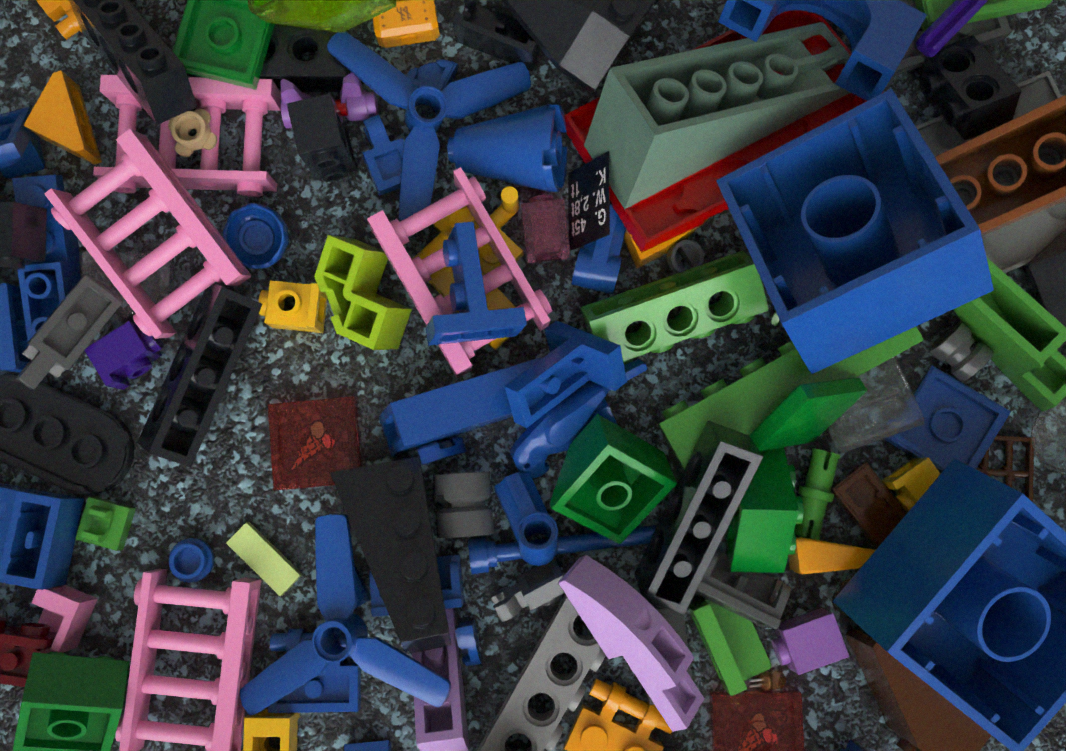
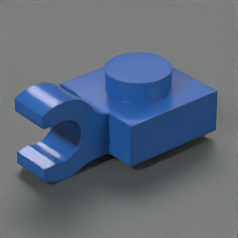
[362,115,404,196]

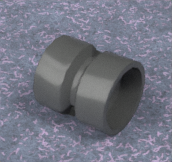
[433,471,494,538]

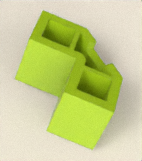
[314,235,412,350]

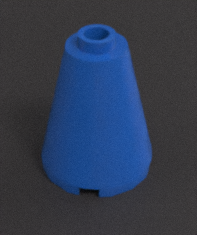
[447,104,567,192]

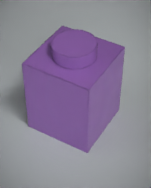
[771,608,850,675]

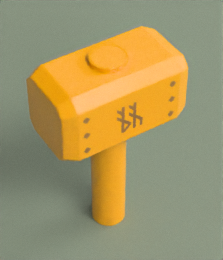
[371,0,440,48]

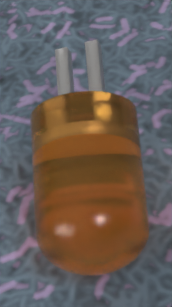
[749,671,786,691]

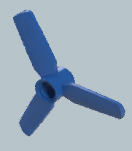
[327,30,531,221]
[239,513,451,715]

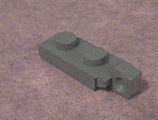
[16,273,124,390]

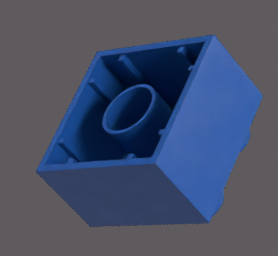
[716,88,994,374]
[833,458,1066,751]

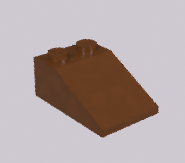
[846,628,991,751]

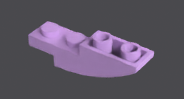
[558,555,705,732]

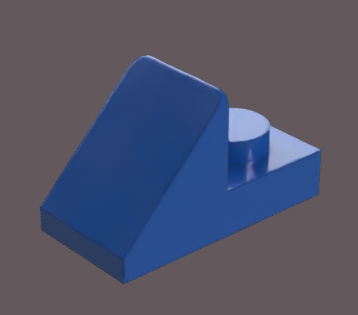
[0,107,45,178]

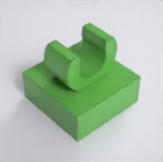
[75,497,136,551]

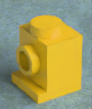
[258,280,327,333]
[881,457,940,513]
[243,709,300,751]

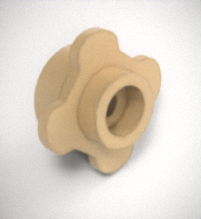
[168,109,217,157]

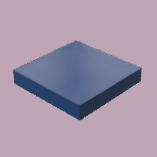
[884,366,1011,474]

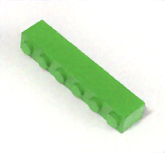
[658,327,924,470]

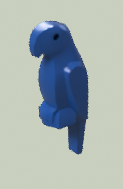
[510,359,647,478]

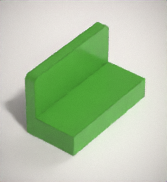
[688,599,771,696]

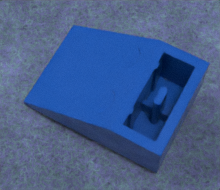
[0,483,84,590]

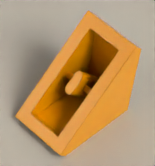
[23,70,102,165]

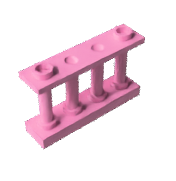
[93,75,282,197]
[44,129,252,339]
[367,167,552,379]
[116,569,262,751]

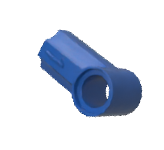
[571,204,626,295]
[494,472,558,566]

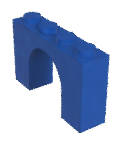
[718,0,927,101]

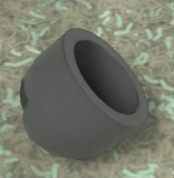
[666,240,704,273]

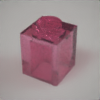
[521,195,570,264]

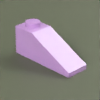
[412,608,469,751]

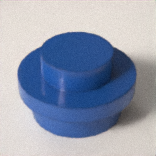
[169,538,214,583]

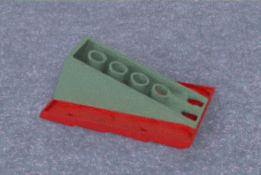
[564,10,884,253]

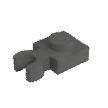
[490,557,565,622]

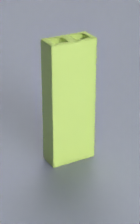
[226,522,303,596]

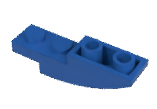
[12,174,80,341]

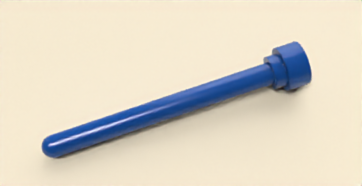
[468,525,657,574]

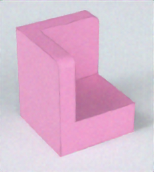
[31,585,98,653]

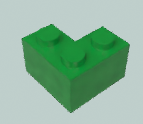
[725,447,804,573]

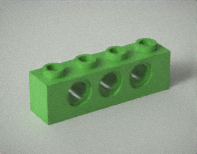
[580,251,768,365]

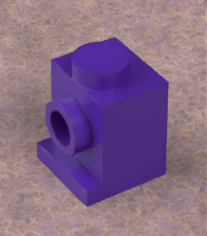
[84,321,164,390]

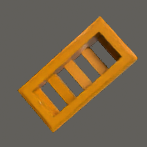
[788,537,875,574]

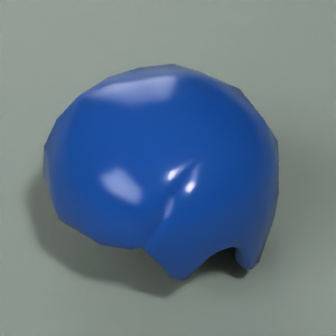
[222,203,289,269]

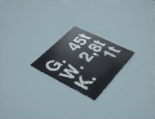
[568,151,610,251]

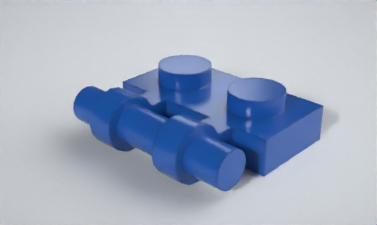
[268,628,361,713]

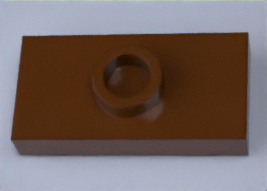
[831,462,907,549]

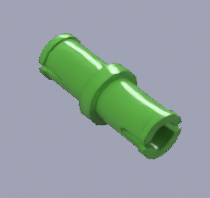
[794,448,841,540]

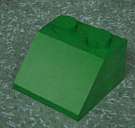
[550,414,677,544]
[12,652,130,751]

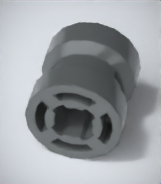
[928,321,994,382]

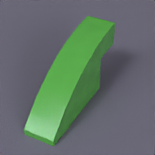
[953,258,1066,412]

